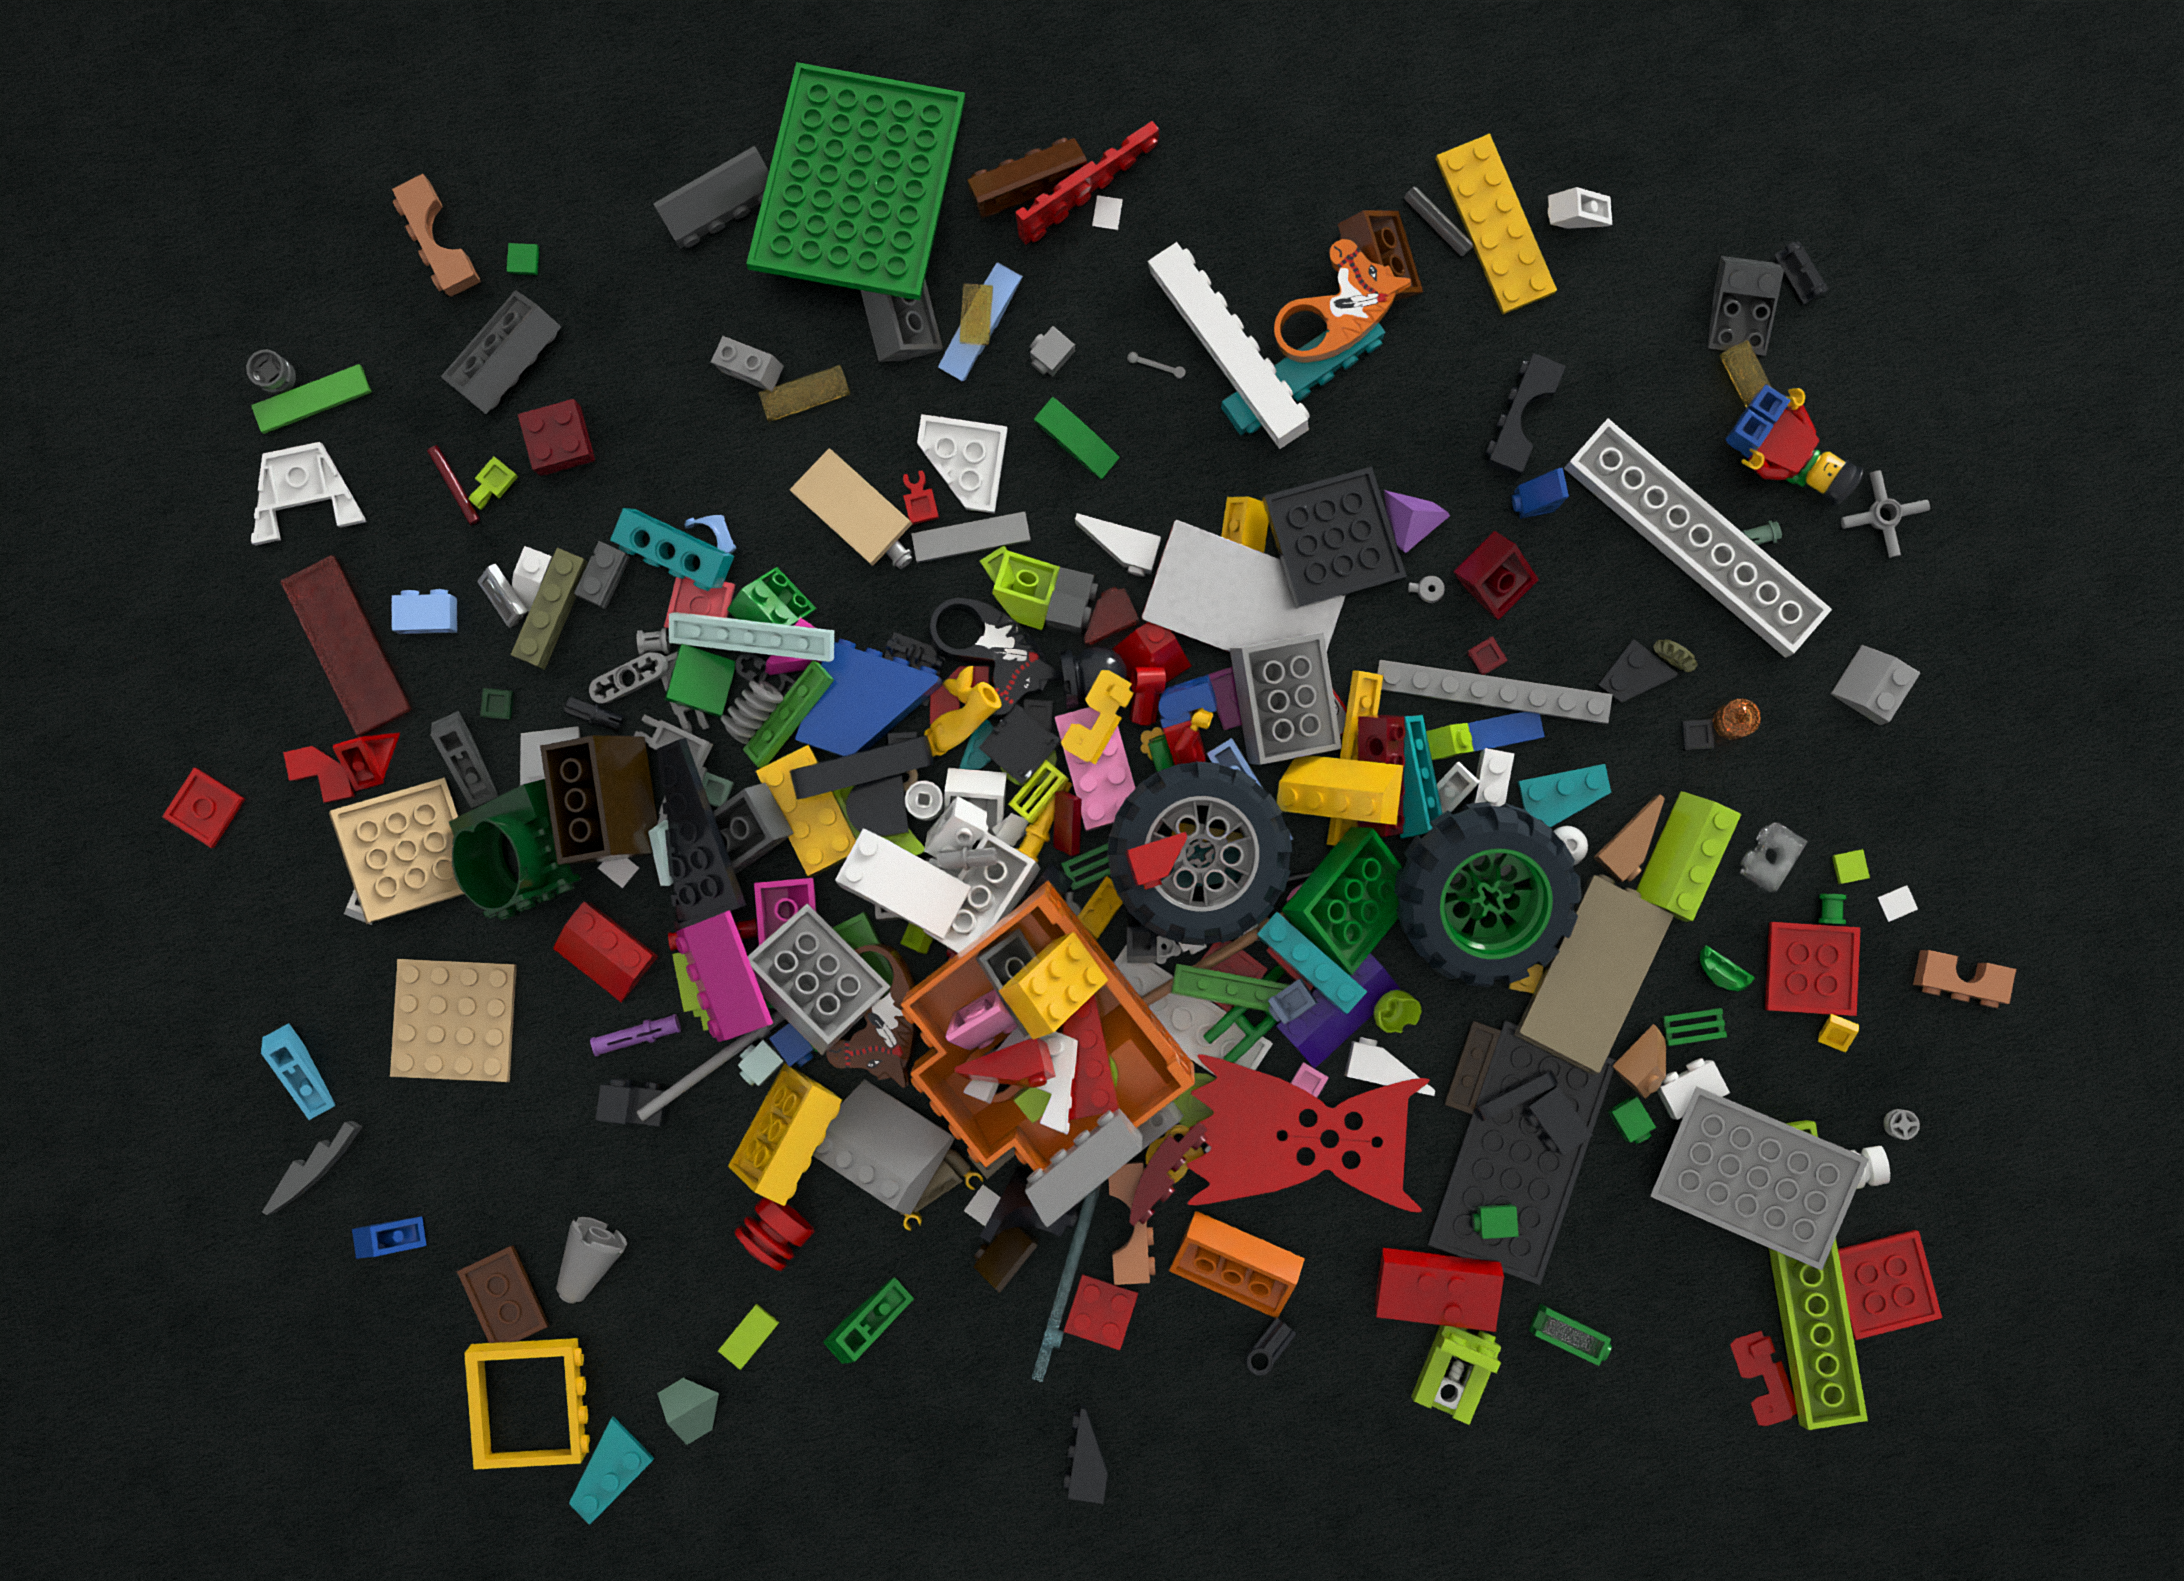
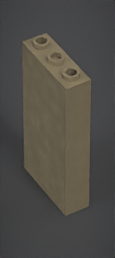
[1514,874,1674,1075]

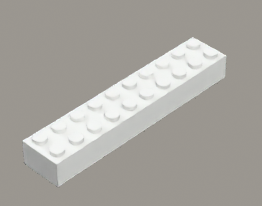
[1564,418,1832,658]

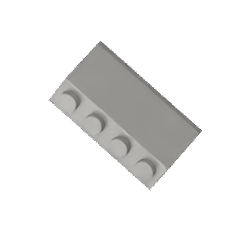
[1025,1108,1143,1227]

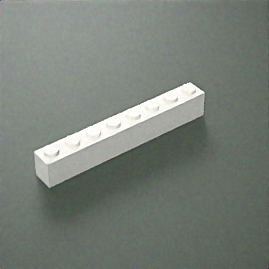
[1148,242,1310,449]

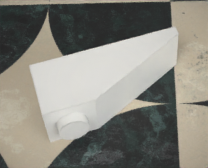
[1075,513,1161,577]
[1344,1037,1435,1096]

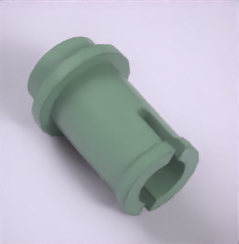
[1742,520,1782,545]

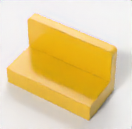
[1221,497,1269,553]

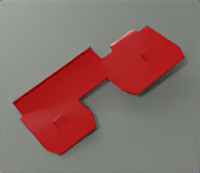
[1730,1330,1797,1426]

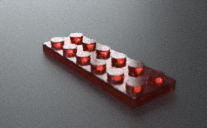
[280,555,412,736]

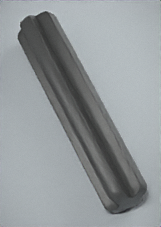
[1404,187,1473,256]

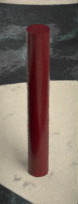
[427,445,480,525]

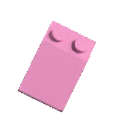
[945,989,1018,1051]

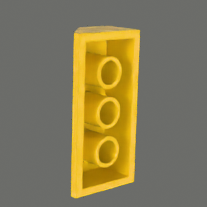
[1277,755,1403,825]

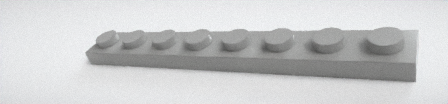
[1377,660,1613,724]

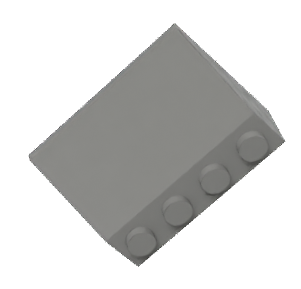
[1230,633,1342,765]
[748,904,890,1055]
[813,1079,955,1215]

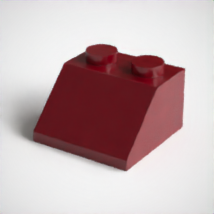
[1454,531,1539,620]

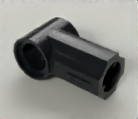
[1244,1317,1296,1375]

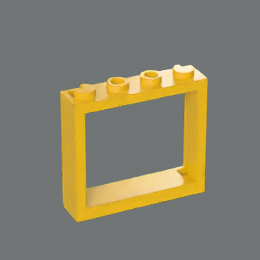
[465,1338,590,1469]

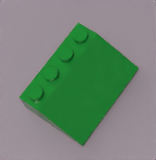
[1282,827,1402,975]

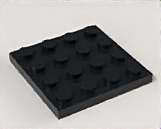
[1262,467,1407,609]

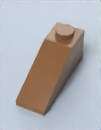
[1593,794,1665,882]

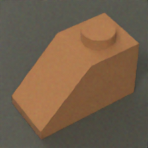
[1612,1024,1666,1099]

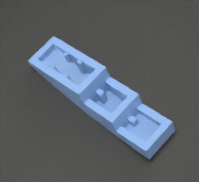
[938,262,1023,381]

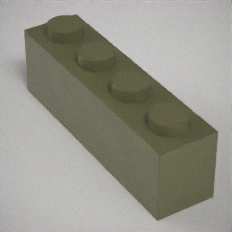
[511,548,588,670]

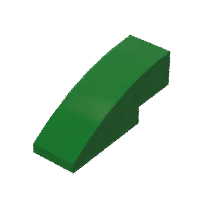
[1034,397,1120,480]

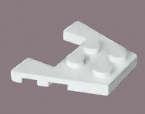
[251,442,366,545]
[963,1027,1078,1135]

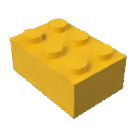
[998,932,1108,1040]

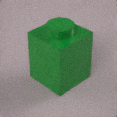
[1607,1096,1656,1144]
[1472,1204,1519,1239]

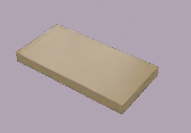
[790,448,912,566]

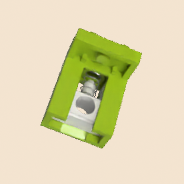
[1411,1325,1501,1425]

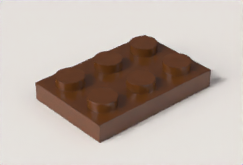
[457,1245,550,1343]

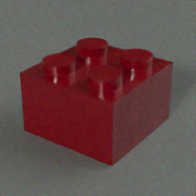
[518,399,595,476]

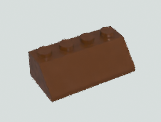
[967,138,1087,219]

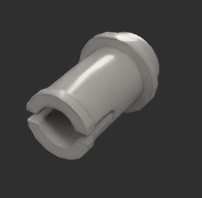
[886,540,913,569]

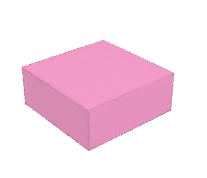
[1291,1062,1329,1098]

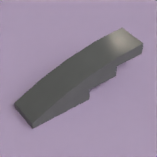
[262,1121,363,1215]

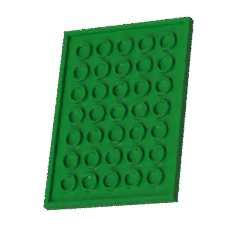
[747,62,965,301]

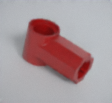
[1129,667,1166,725]

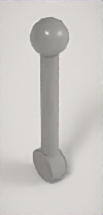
[1127,352,1186,379]

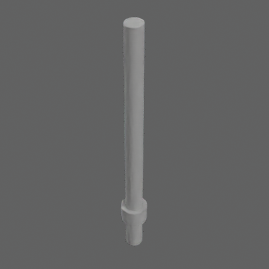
[636,1011,785,1122]

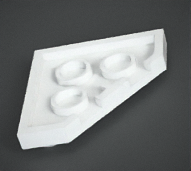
[917,414,1008,514]

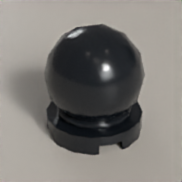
[1059,646,1128,709]

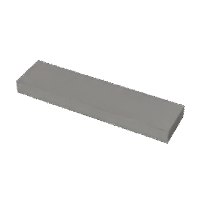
[911,512,1031,563]

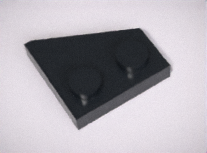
[1597,639,1678,704]

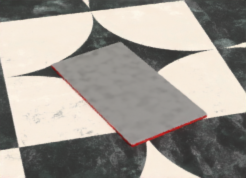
[1141,520,1346,652]

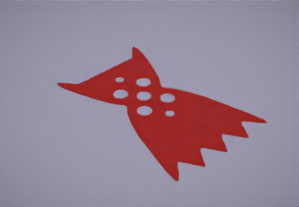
[1186,1054,1430,1212]

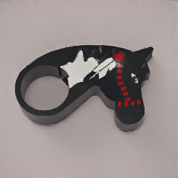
[928,598,1063,719]

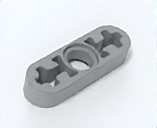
[589,652,668,703]

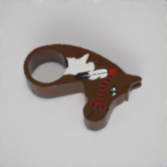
[827,943,918,1088]

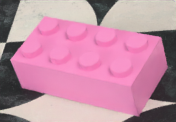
[1055,707,1136,832]

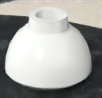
[1553,826,1588,866]

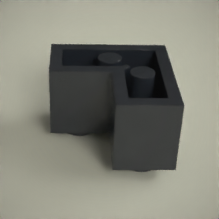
[596,1078,667,1127]

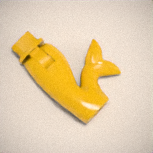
[924,666,1002,757]

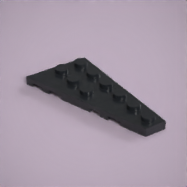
[657,738,746,931]

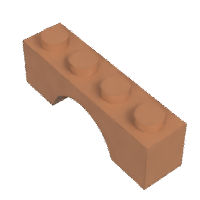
[392,174,481,297]
[1108,1161,1155,1285]

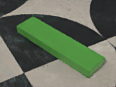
[251,364,372,434]
[743,660,834,768]
[1171,964,1290,1012]

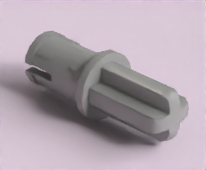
[937,847,997,871]

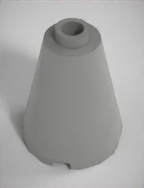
[556,1217,627,1303]

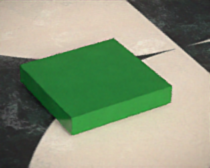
[664,644,736,718]

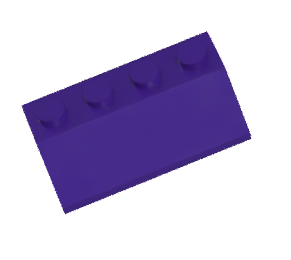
[1274,953,1400,1069]

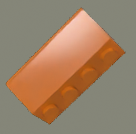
[1169,1211,1305,1318]

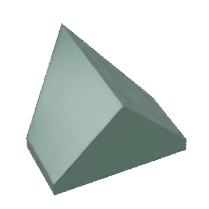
[657,1377,719,1445]

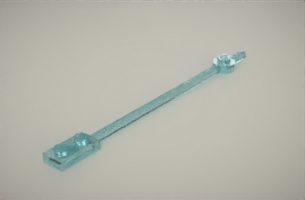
[1032,1183,1102,1382]

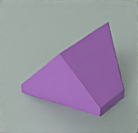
[1384,490,1450,553]

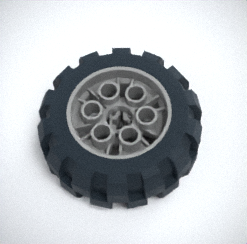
[1107,761,1292,946]

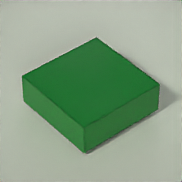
[507,243,539,275]

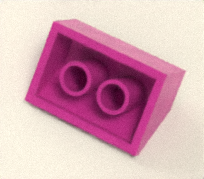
[754,878,816,946]

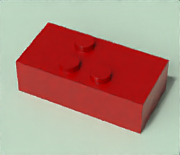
[1375,1248,1504,1332]

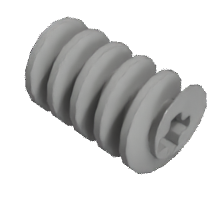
[721,680,783,744]

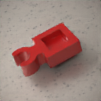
[903,470,939,525]

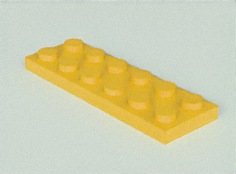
[1435,134,1557,315]

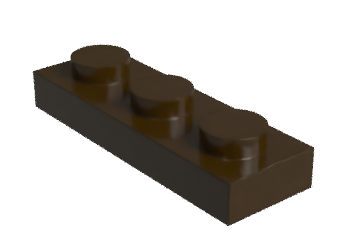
[1443,1021,1501,1115]

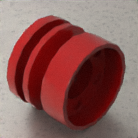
[734,1197,815,1271]

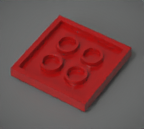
[1765,922,1860,1016]
[1838,1230,1942,1340]

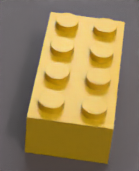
[756,745,857,877]

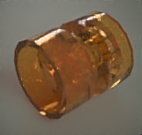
[1713,698,1761,740]

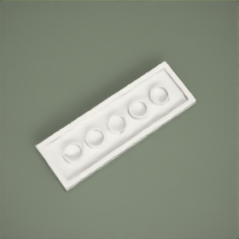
[1114,945,1273,1077]

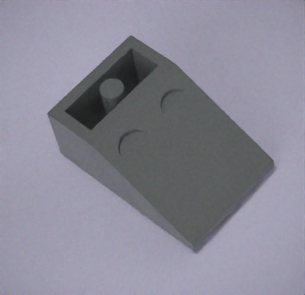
[1708,256,1784,356]

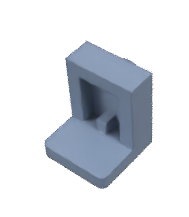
[1268,978,1318,1025]

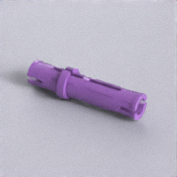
[590,1014,681,1056]

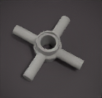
[1841,470,1930,558]

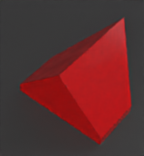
[333,732,401,791]

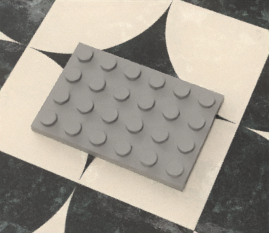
[1650,1086,1869,1270]

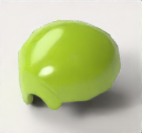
[1374,990,1422,1033]

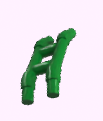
[1203,966,1284,1063]

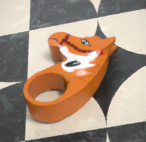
[1274,239,1411,363]

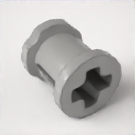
[637,628,670,656]

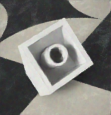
[944,768,1007,837]

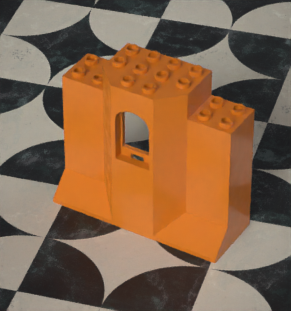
[901,880,1195,1171]

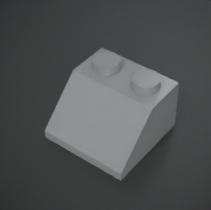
[1830,645,1920,725]

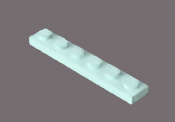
[669,612,834,662]

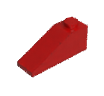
[954,1038,1056,1088]

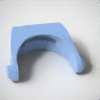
[684,515,736,554]

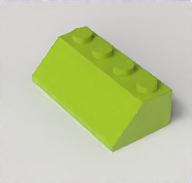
[1635,791,1741,922]

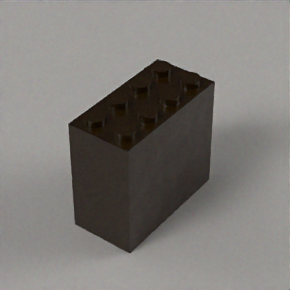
[540,735,658,865]

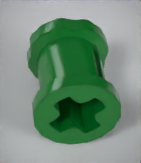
[1818,894,1847,925]

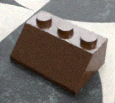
[1338,210,1423,301]

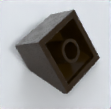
[973,1227,1039,1293]

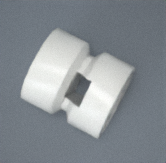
[905,781,945,821]
[1850,1146,1890,1189]

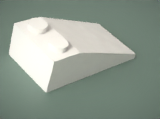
[835,828,972,940]
[923,832,1040,953]

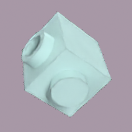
[738,1039,786,1086]

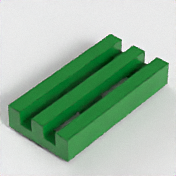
[1062,843,1110,891]
[1662,1008,1727,1046]

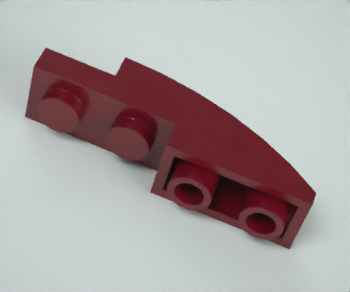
[1129,1121,1207,1226]

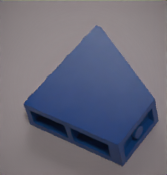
[795,639,943,757]

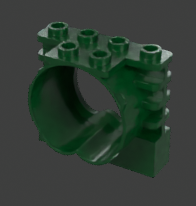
[449,779,581,921]

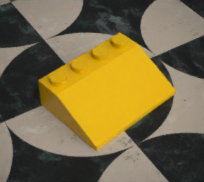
[728,1063,842,1206]

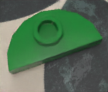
[1700,946,1755,991]

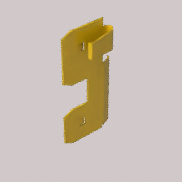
[1061,670,1134,765]

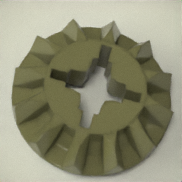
[1653,639,1698,672]

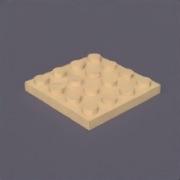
[329,778,465,924]
[390,959,517,1082]

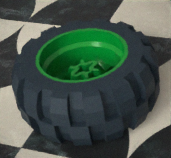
[1394,801,1581,987]

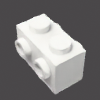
[924,796,988,858]

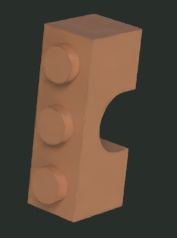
[1913,950,2016,1008]

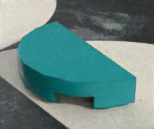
[959,719,994,770]

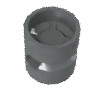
[246,349,296,395]

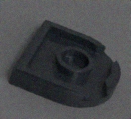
[846,774,909,837]

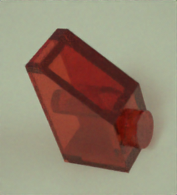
[1084,587,1139,648]

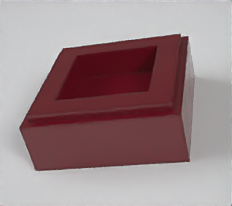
[1467,636,1508,675]

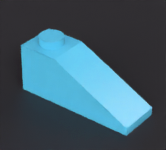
[261,1023,335,1120]

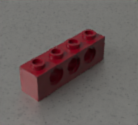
[1357,714,1406,836]

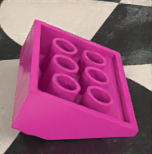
[675,910,773,1042]

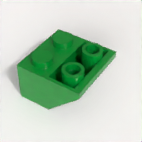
[727,567,816,626]

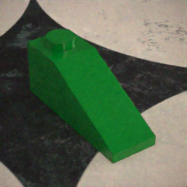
[823,1277,914,1364]

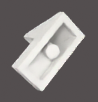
[1437,761,1480,814]

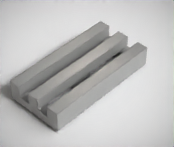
[478,564,527,628]

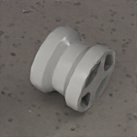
[1883,1109,1920,1140]

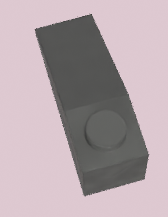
[431,711,498,808]

